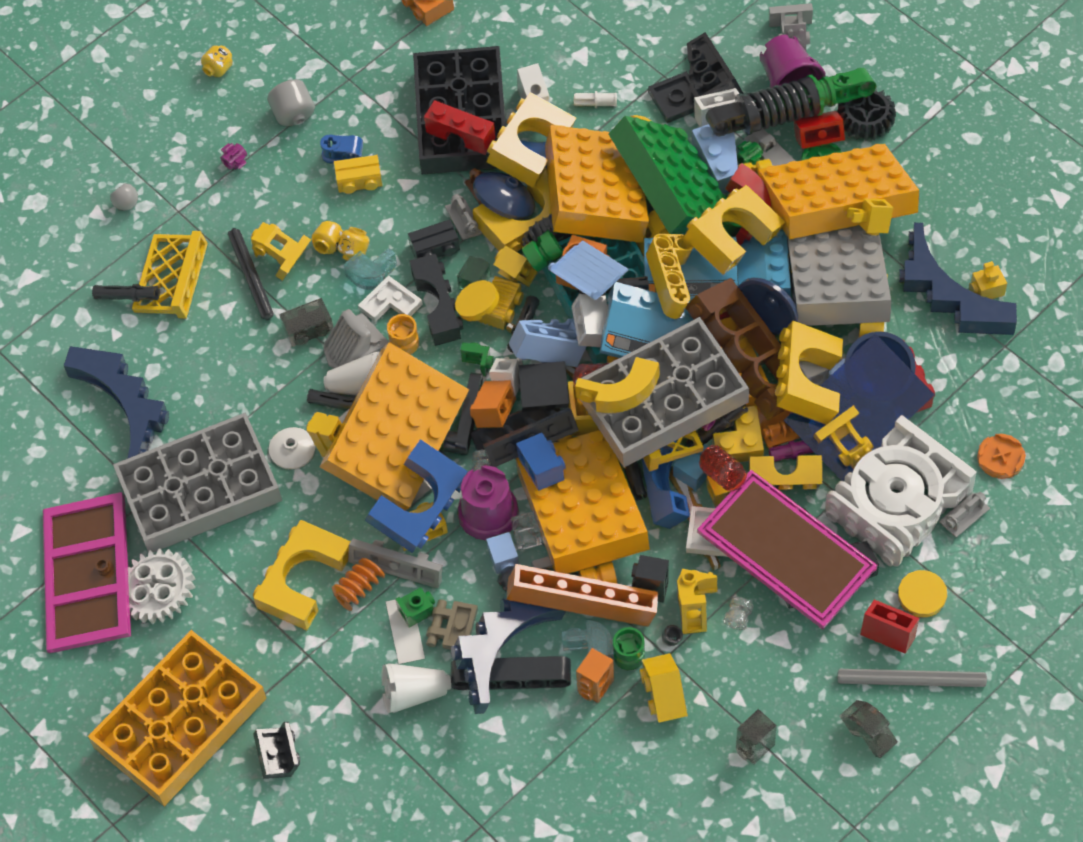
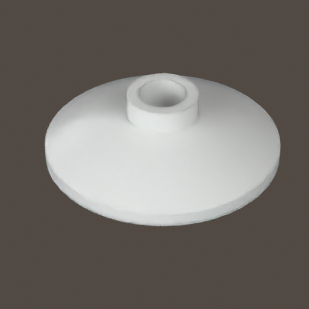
[269,427,315,470]

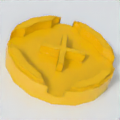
[455,280,500,321]
[898,570,947,617]

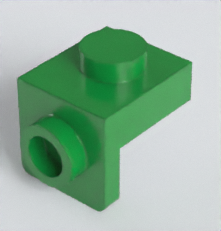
[460,342,494,377]

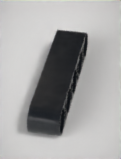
[451,656,571,690]

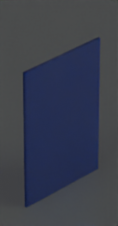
[784,333,935,481]

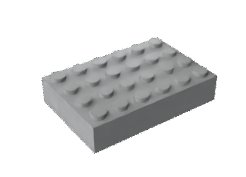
[787,225,891,326]
[575,317,749,467]
[113,412,282,552]

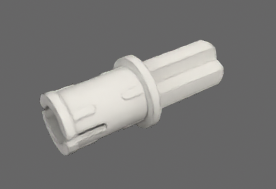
[574,91,617,108]

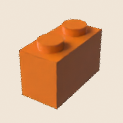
[470,380,516,428]

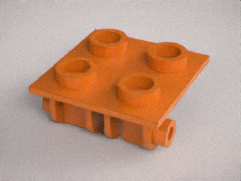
[757,407,812,448]

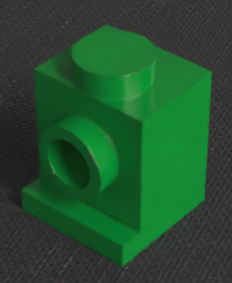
[395,587,435,628]

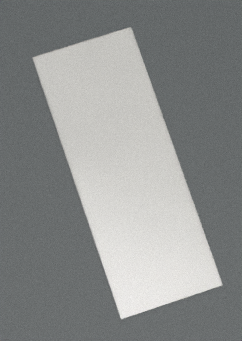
[386,600,425,664]

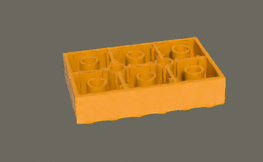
[545,125,649,243]
[758,144,919,240]
[320,342,469,511]
[515,430,650,574]
[88,630,267,807]

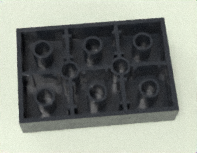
[413,46,506,175]

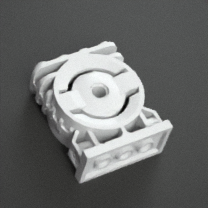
[825,415,977,567]

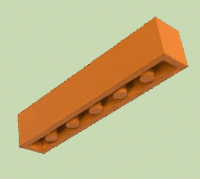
[506,564,658,627]

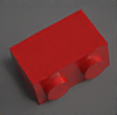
[793,110,845,149]
[860,599,920,654]

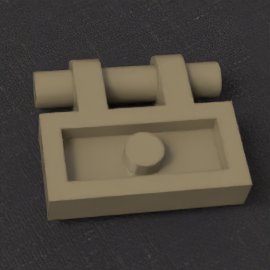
[426,599,478,650]

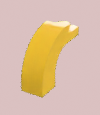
[575,357,660,413]

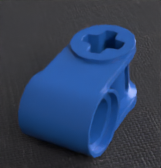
[320,134,363,164]

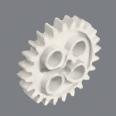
[128,549,195,624]

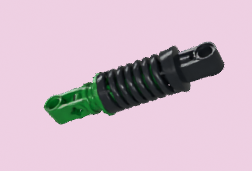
[705,68,877,136]

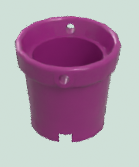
[759,35,826,88]
[457,465,519,541]

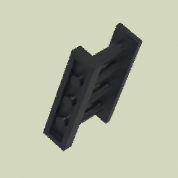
[470,407,579,467]

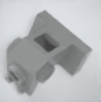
[768,3,813,51]

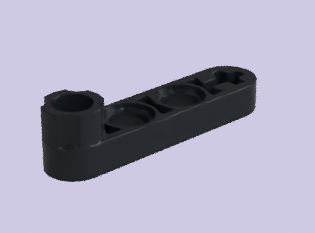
[443,372,483,455]

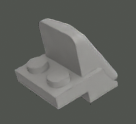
[324,309,389,368]

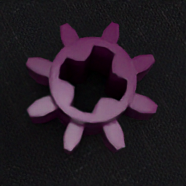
[220,143,247,170]

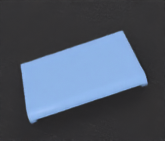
[548,240,628,300]

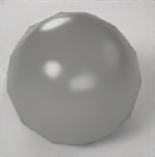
[110,183,138,211]

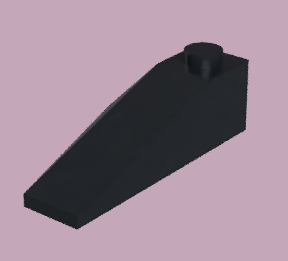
[687,32,744,97]

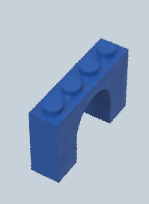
[364,439,468,553]

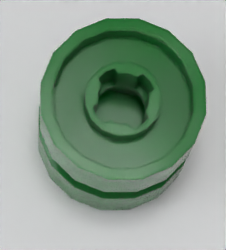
[522,230,563,272]
[613,627,645,671]

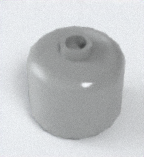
[267,79,315,126]

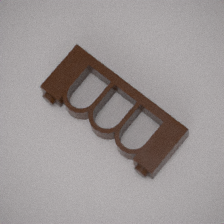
[685,278,785,420]

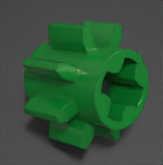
[736,141,763,165]

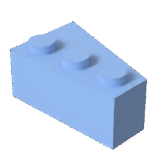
[692,124,738,194]
[509,318,587,367]

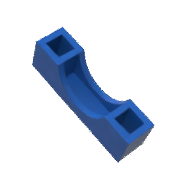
[642,440,690,529]

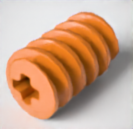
[332,558,385,611]

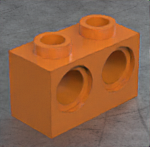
[576,648,614,703]

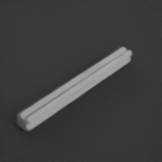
[838,669,987,687]

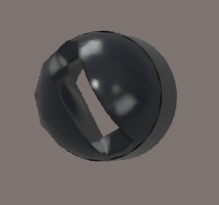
[662,625,683,646]

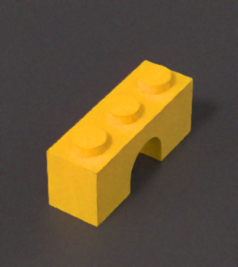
[749,455,822,490]

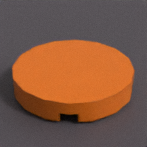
[977,434,1026,479]

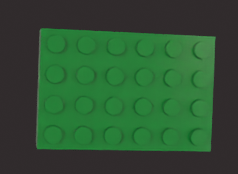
[608,116,742,237]

